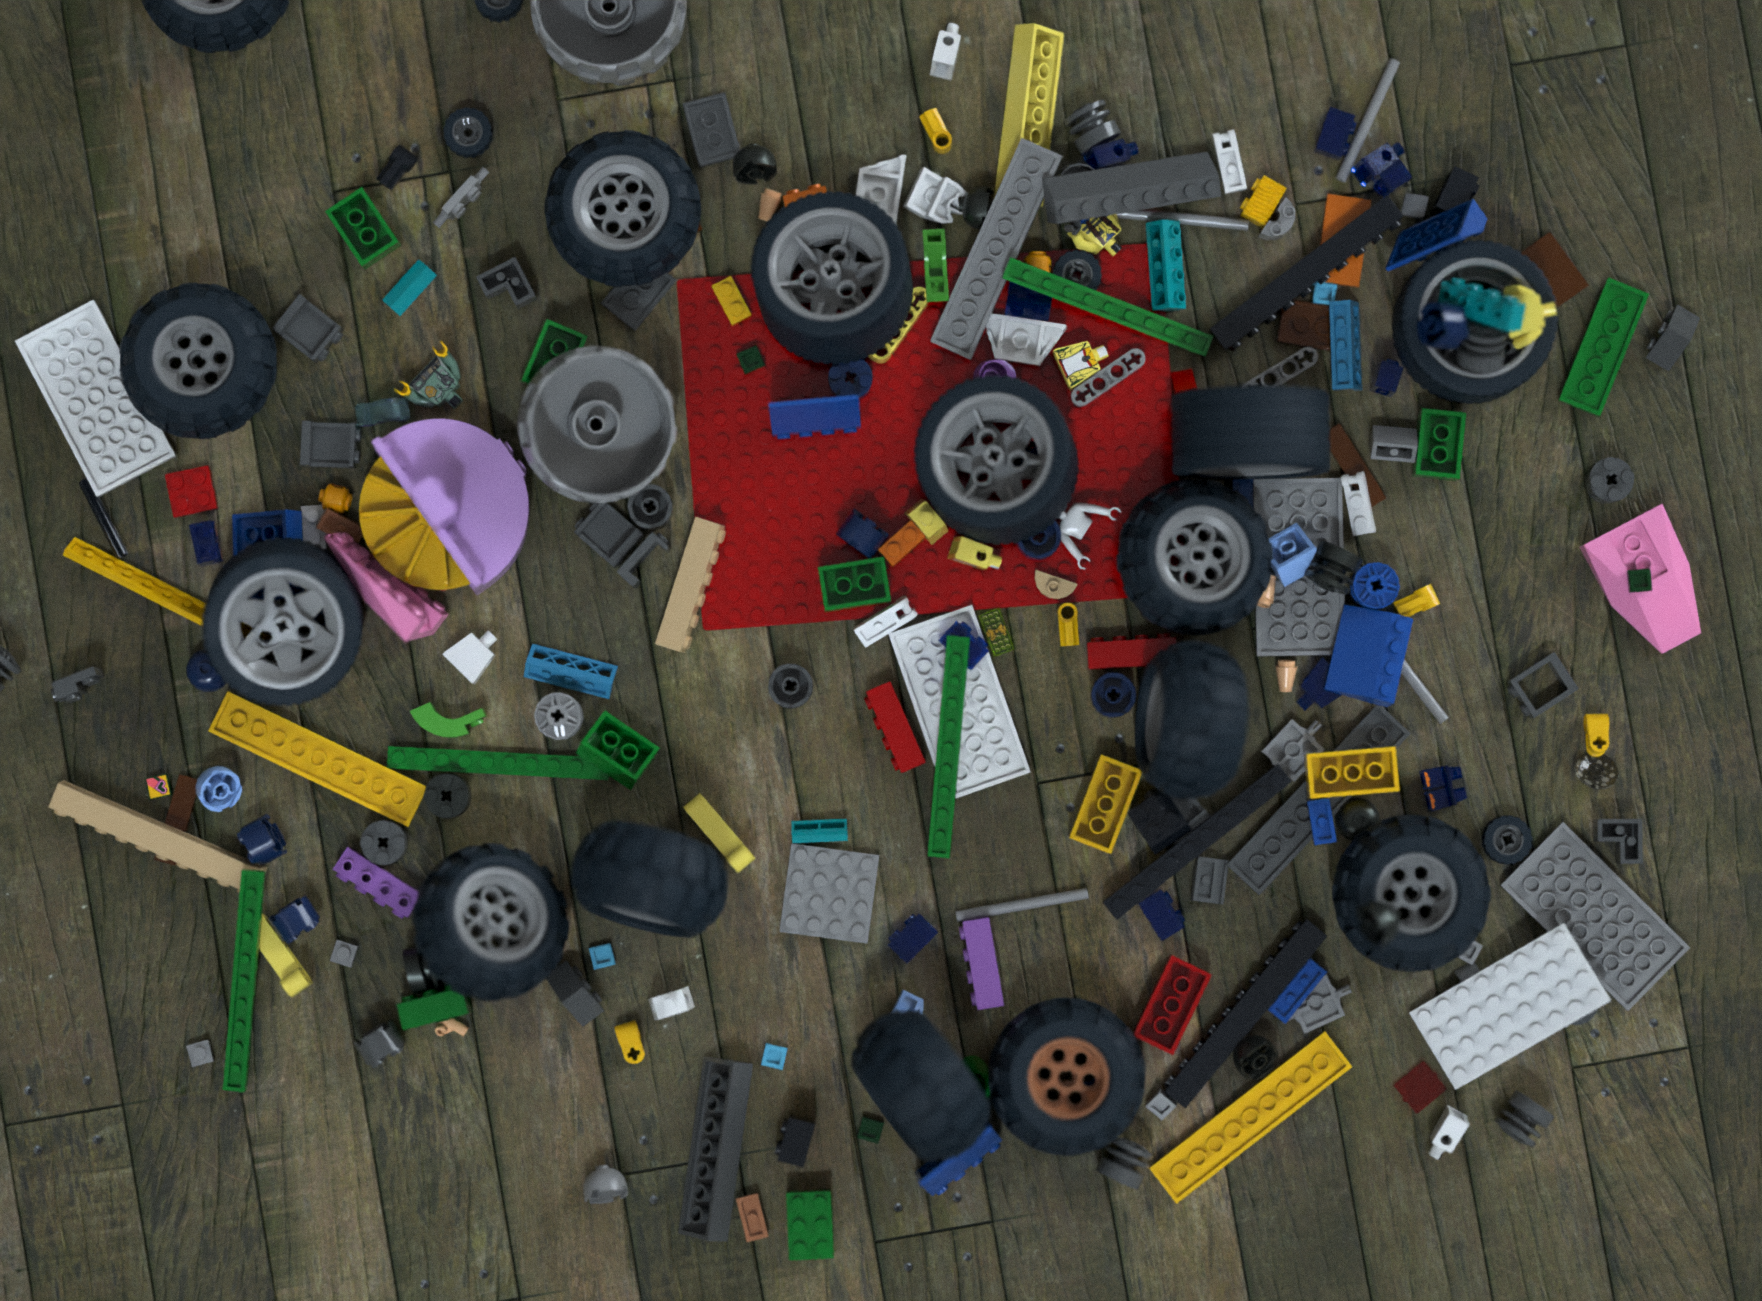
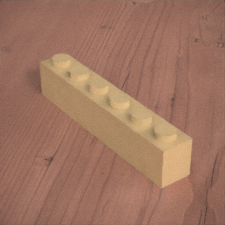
[655,517,726,653]

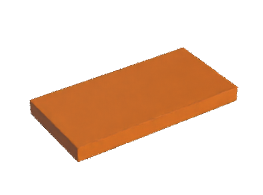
[1320,194,1371,288]

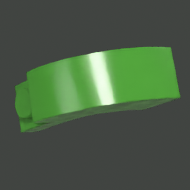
[923,229,949,302]
[410,702,487,738]

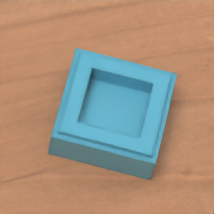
[1312,282,1337,306]
[589,943,616,970]
[761,1043,788,1070]

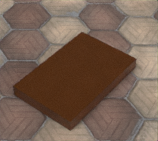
[1521,232,1589,308]
[1276,300,1331,352]

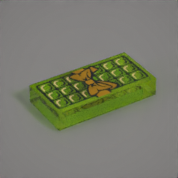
[978,608,1015,657]

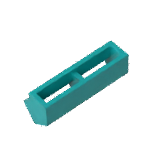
[382,259,437,316]
[791,819,848,843]

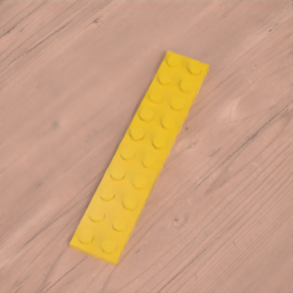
[208,691,426,827]
[1149,1031,1352,1204]

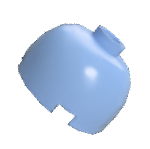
[196,766,242,812]

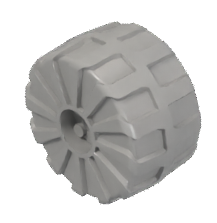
[530,0,687,86]
[517,346,677,503]

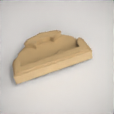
[1034,570,1077,599]

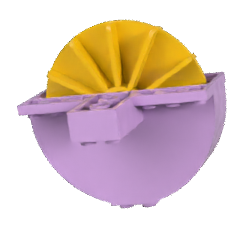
[359,419,529,596]

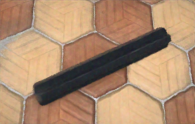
[79,478,128,559]

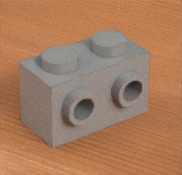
[1370,425,1418,463]

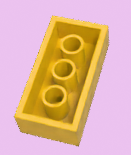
[1304,747,1400,799]
[1068,755,1142,854]

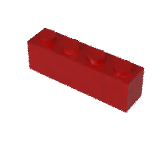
[1086,633,1176,670]
[864,681,926,774]

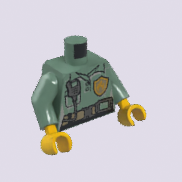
[394,341,463,409]

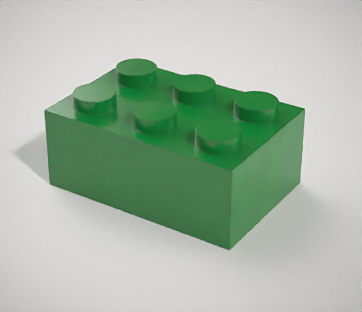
[325,187,402,270]
[519,319,588,385]
[1412,408,1466,481]
[818,557,891,613]
[576,711,660,791]
[396,986,473,1030]
[786,1189,834,1261]

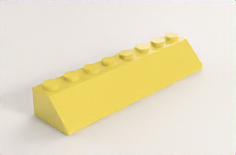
[994,23,1064,207]

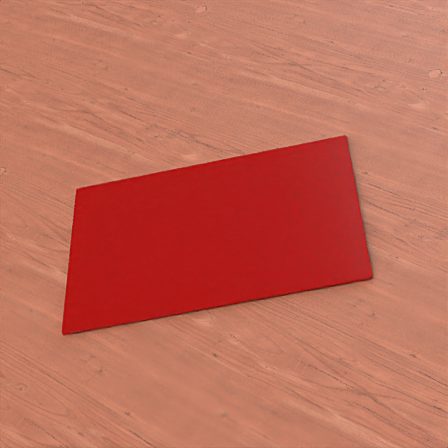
[677,243,1188,631]

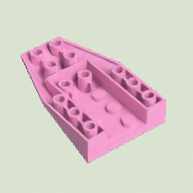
[1579,504,1701,654]
[324,532,449,642]

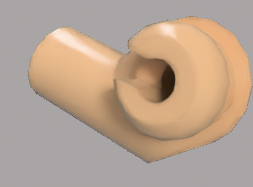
[435,1018,469,1037]

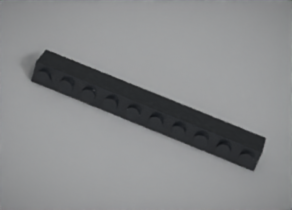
[1209,195,1403,352]
[1103,764,1292,920]
[1164,919,1327,1109]

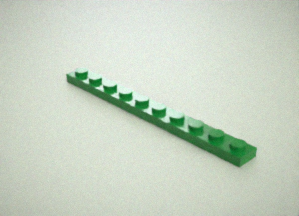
[1001,257,1213,357]
[927,635,970,858]
[387,746,609,780]
[223,869,265,1093]

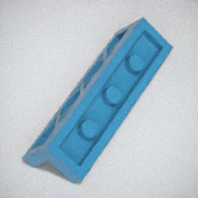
[1329,300,1362,391]
[523,644,618,699]

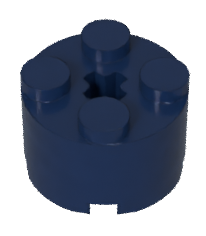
[1417,302,1469,349]
[828,358,873,401]
[836,508,889,559]
[1016,521,1061,560]
[1090,673,1136,718]
[237,814,287,866]
[268,895,320,944]

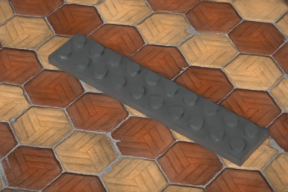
[1227,705,1411,895]

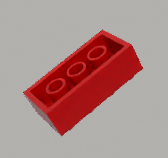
[1132,955,1212,1055]

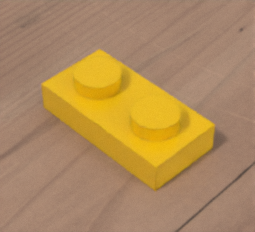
[712,276,752,326]

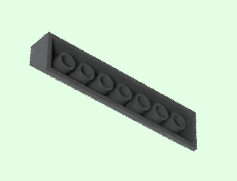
[1042,152,1221,224]
[678,1056,753,1242]

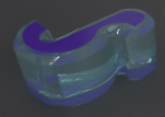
[355,398,411,427]

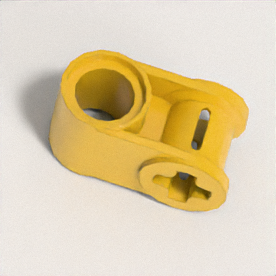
[1583,714,1609,757]
[614,1020,645,1064]

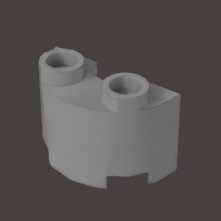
[1258,197,1296,240]

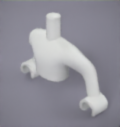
[1059,503,1121,569]

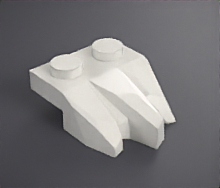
[903,167,967,223]

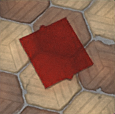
[1393,1061,1447,1114]

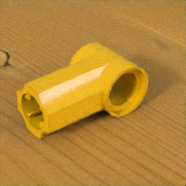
[919,108,952,154]
[1392,584,1440,617]
[1057,603,1079,646]

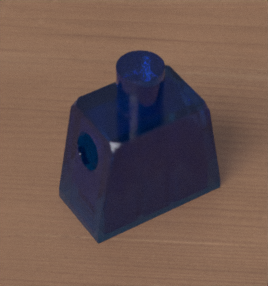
[1084,138,1139,170]
[1351,142,1404,188]
[1296,657,1342,711]

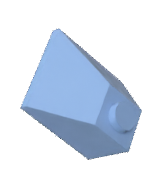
[1269,523,1317,587]

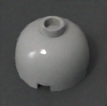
[583,1165,628,1204]

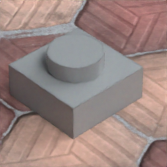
[330,940,359,968]
[1458,941,1483,965]
[186,1039,215,1067]
[1145,1088,1177,1120]

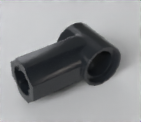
[376,144,418,191]

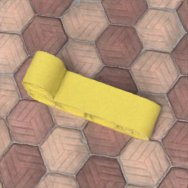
[868,287,929,364]
[683,793,756,873]
[259,913,313,997]

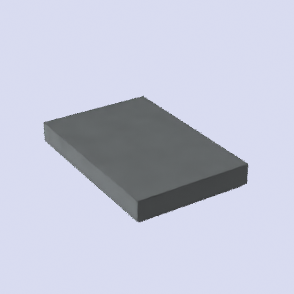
[682,92,740,168]
[601,273,677,331]

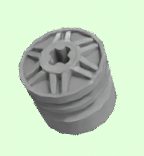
[534,692,584,740]

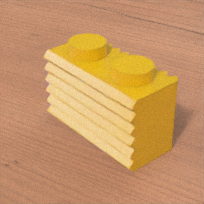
[1240,175,1287,229]

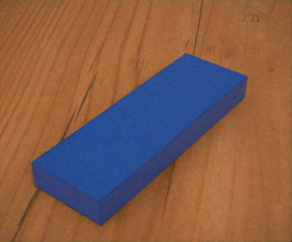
[1268,958,1327,1024]

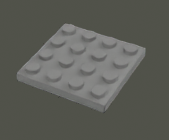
[779,843,879,944]

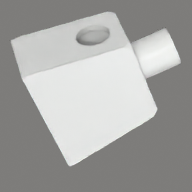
[930,23,961,80]
[443,630,497,685]
[648,986,695,1020]
[1428,1105,1469,1160]

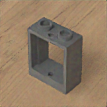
[1506,652,1579,719]

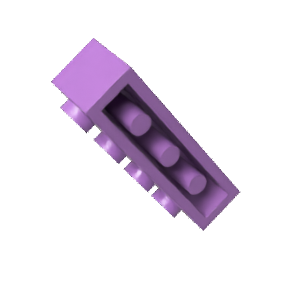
[333,847,418,919]
[959,917,1004,1010]

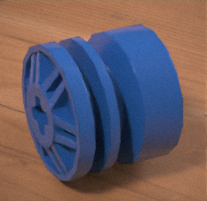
[1349,562,1400,610]

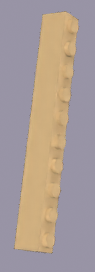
[49,780,267,892]

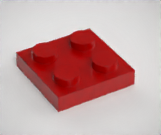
[164,465,218,518]

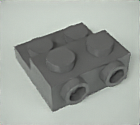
[51,666,104,703]

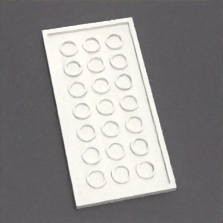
[15,300,176,497]
[888,605,1031,798]
[1409,923,1611,1090]

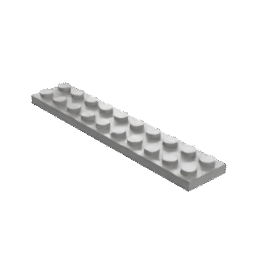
[930,138,1063,360]

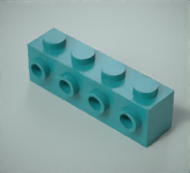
[1146,219,1186,312]
[1438,277,1526,332]

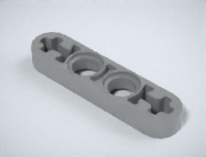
[1243,347,1318,386]
[1071,349,1145,407]

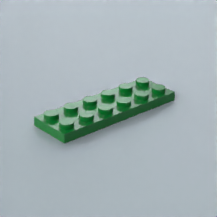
[1558,277,1649,417]

